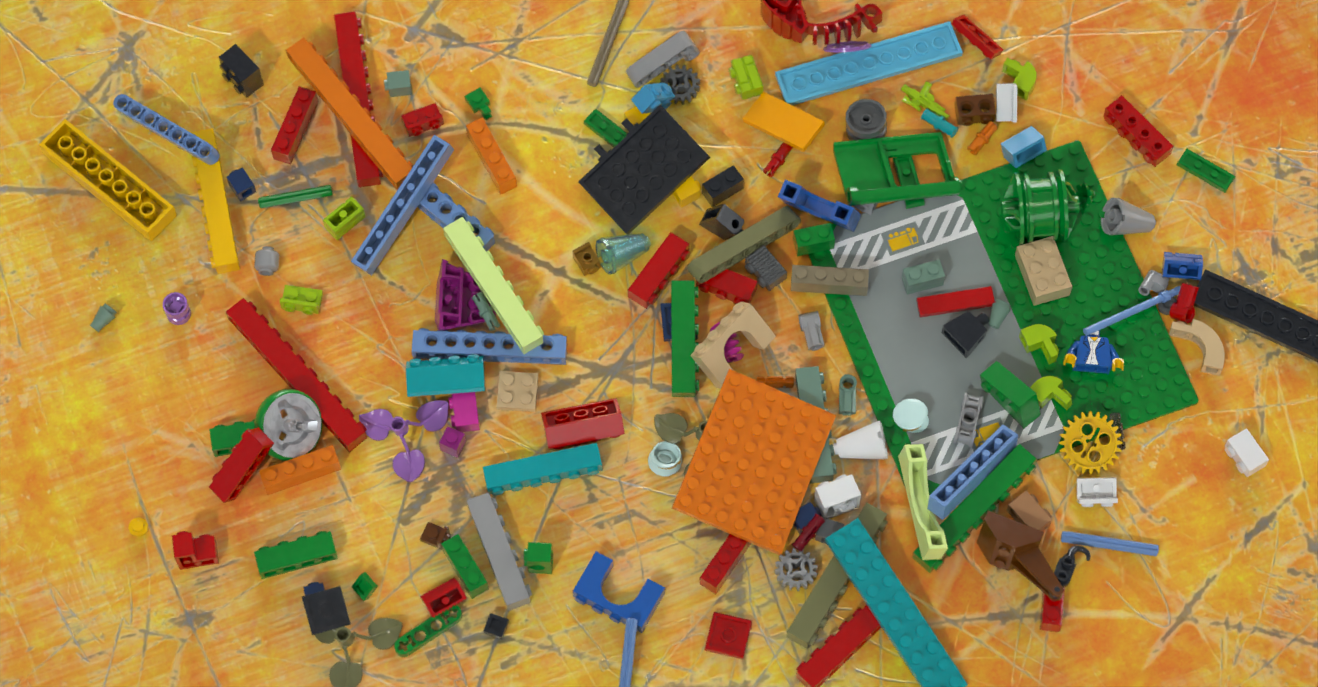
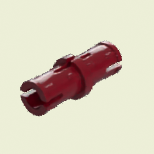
[792,514,826,552]

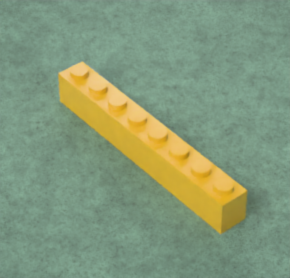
[191,128,240,274]

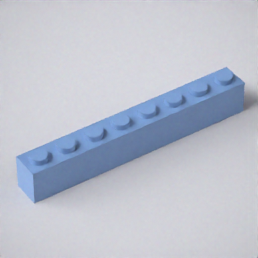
[351,135,454,276]

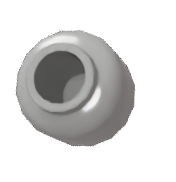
[254,246,280,276]

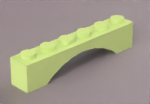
[898,444,948,560]

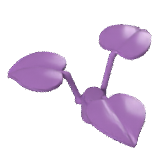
[359,400,449,482]

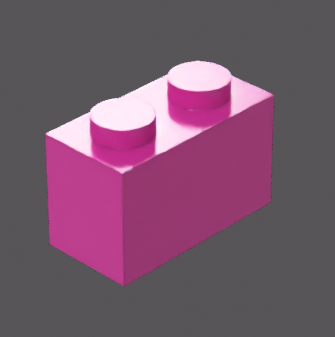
[449,392,480,432]

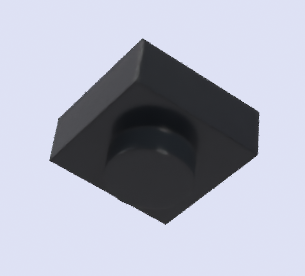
[483,613,509,639]

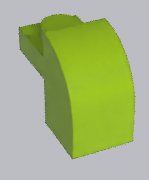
[1002,58,1037,100]
[1019,324,1059,364]
[1030,376,1072,410]

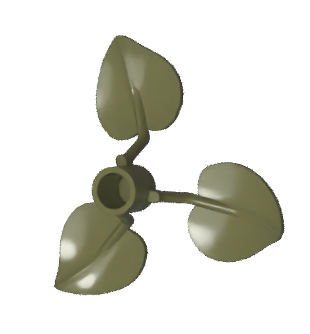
[654,413,707,476]
[315,618,402,687]

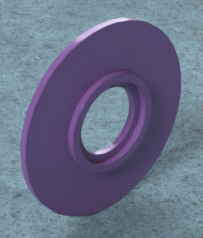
[823,41,872,52]

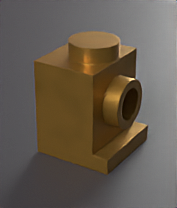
[572,242,601,276]

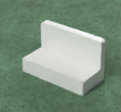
[996,83,1017,123]

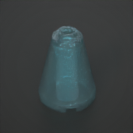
[596,233,651,274]

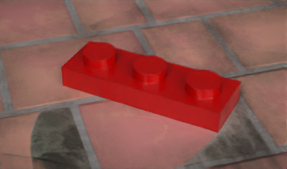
[951,14,1004,59]

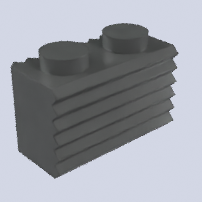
[745,245,787,291]

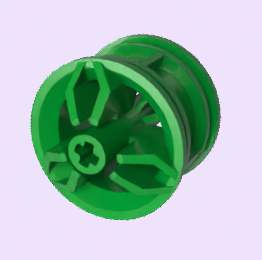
[1001,169,1079,245]

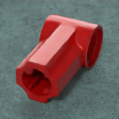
[1169,283,1199,323]

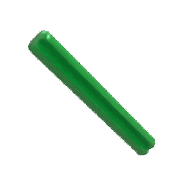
[258,185,333,208]

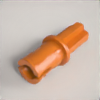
[967,121,997,155]

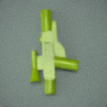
[901,82,950,121]

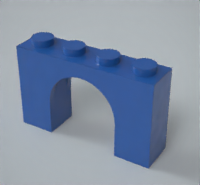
[778,180,861,232]
[573,551,665,633]

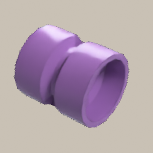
[163,292,191,325]

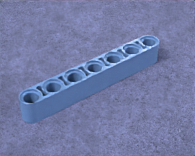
[113,94,220,165]

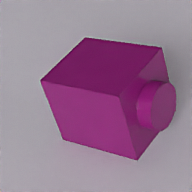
[439,426,466,458]

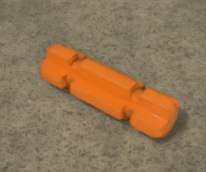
[756,376,794,388]

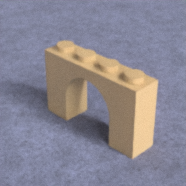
[690,302,776,389]

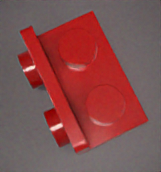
[401,103,444,137]

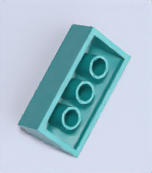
[406,354,485,397]

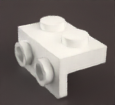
[1076,477,1118,507]

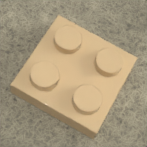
[497,371,538,412]

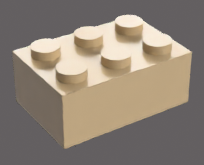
[1015,236,1072,306]

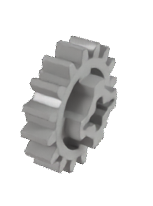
[775,548,818,591]

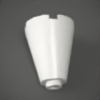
[833,421,888,459]

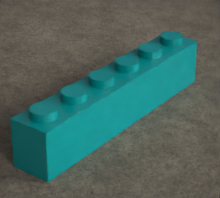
[483,443,603,496]

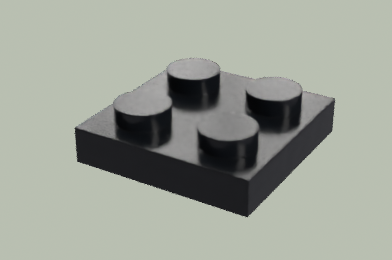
[302,586,351,635]

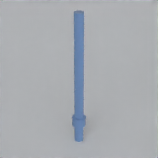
[1083,286,1181,336]

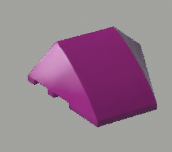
[435,259,496,331]

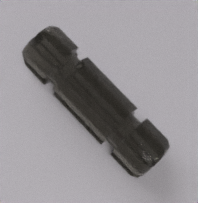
[1110,412,1126,450]

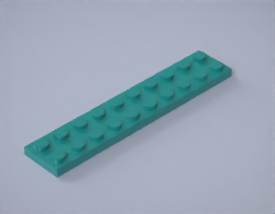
[824,518,968,687]

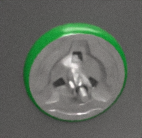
[254,389,322,461]

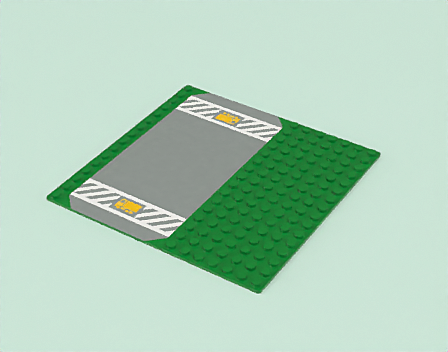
[808,140,1199,496]

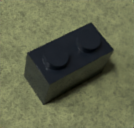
[702,165,744,207]

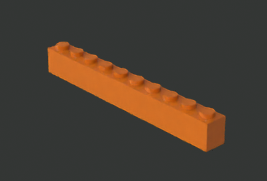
[286,38,414,190]

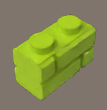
[728,55,764,100]
[323,196,366,240]

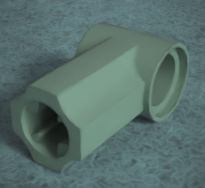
[839,374,857,416]

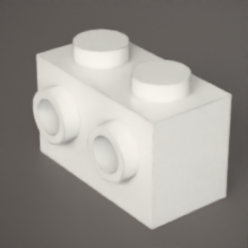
[1225,428,1269,477]

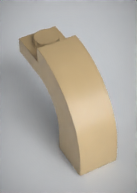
[1169,319,1225,376]

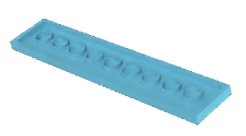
[775,21,963,105]

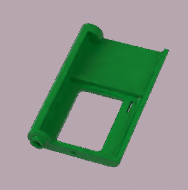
[833,132,963,206]

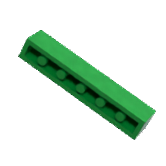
[671,281,699,397]

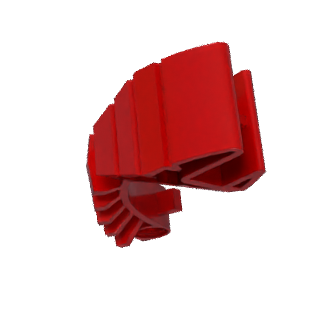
[761,0,883,45]

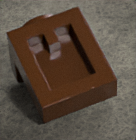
[420,522,451,550]

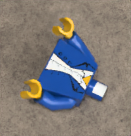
[1063,330,1124,374]

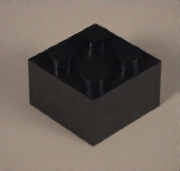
[218,44,264,98]

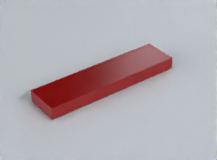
[916,286,995,318]

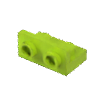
[280,285,323,315]

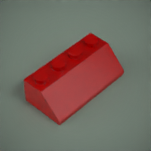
[541,398,625,449]

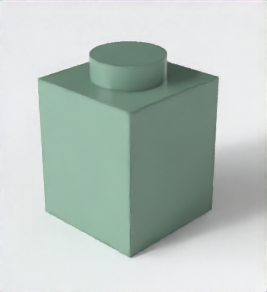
[384,70,412,97]

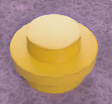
[128,517,148,537]

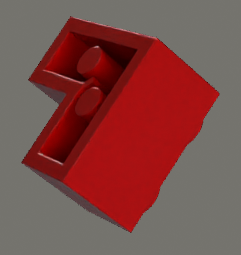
[172,531,219,570]

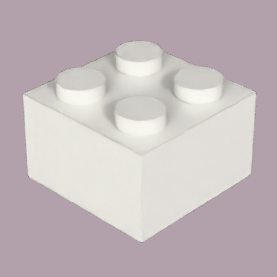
[814,474,861,519]

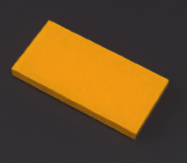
[742,91,825,152]

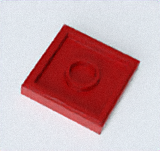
[704,612,752,660]

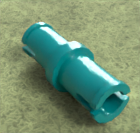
[921,109,958,138]

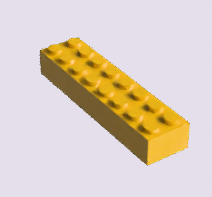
[39,119,177,242]

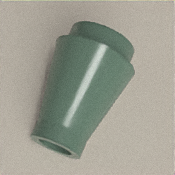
[988,299,1010,329]
[90,303,117,332]

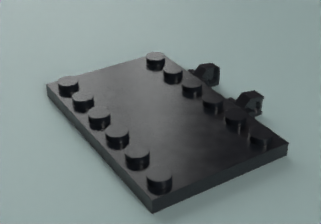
[578,105,710,235]

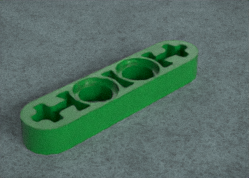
[394,605,462,657]

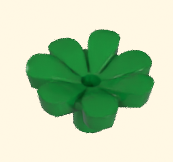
[1075,184,1095,208]

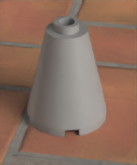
[1101,198,1156,235]

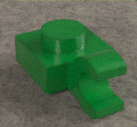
[464,87,492,120]

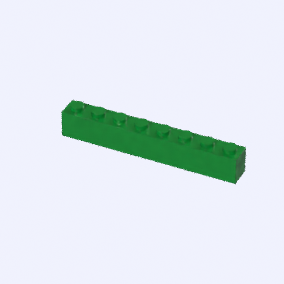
[912,444,1037,573]

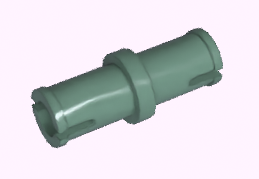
[472,292,500,331]

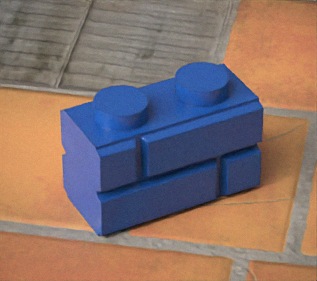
[1162,252,1203,280]

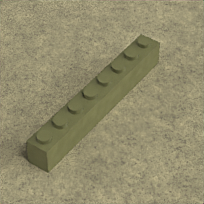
[786,503,888,649]

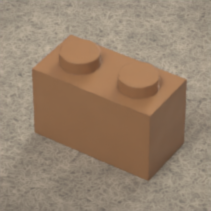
[1007,491,1052,531]

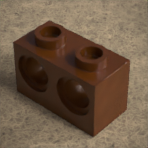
[955,94,996,126]

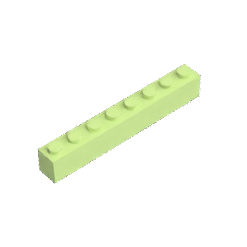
[443,217,544,354]

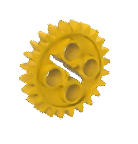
[1058,411,1123,474]

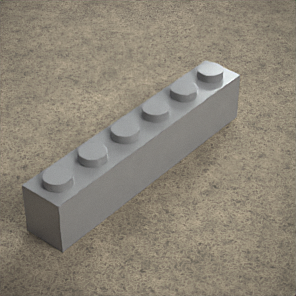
[467,492,532,611]

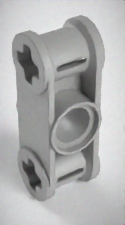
[953,392,984,448]

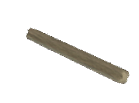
[587,0,629,87]

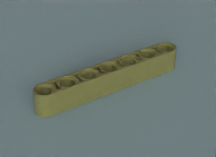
[687,206,801,283]

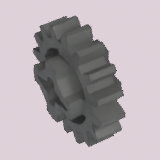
[660,65,700,105]

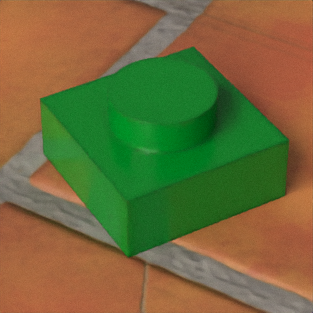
[351,572,378,601]

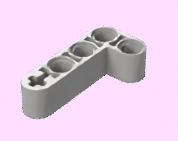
[626,31,700,88]

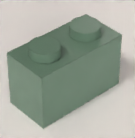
[901,260,945,295]

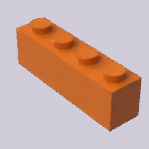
[466,117,517,195]
[259,445,341,495]

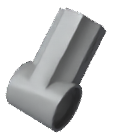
[798,311,824,351]

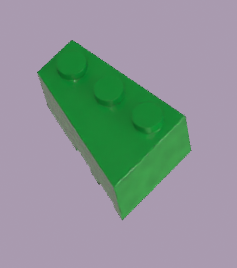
[980,361,1041,429]

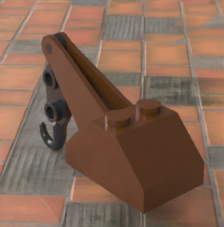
[977,511,1091,601]

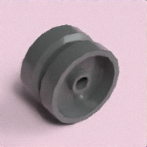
[846,99,887,141]

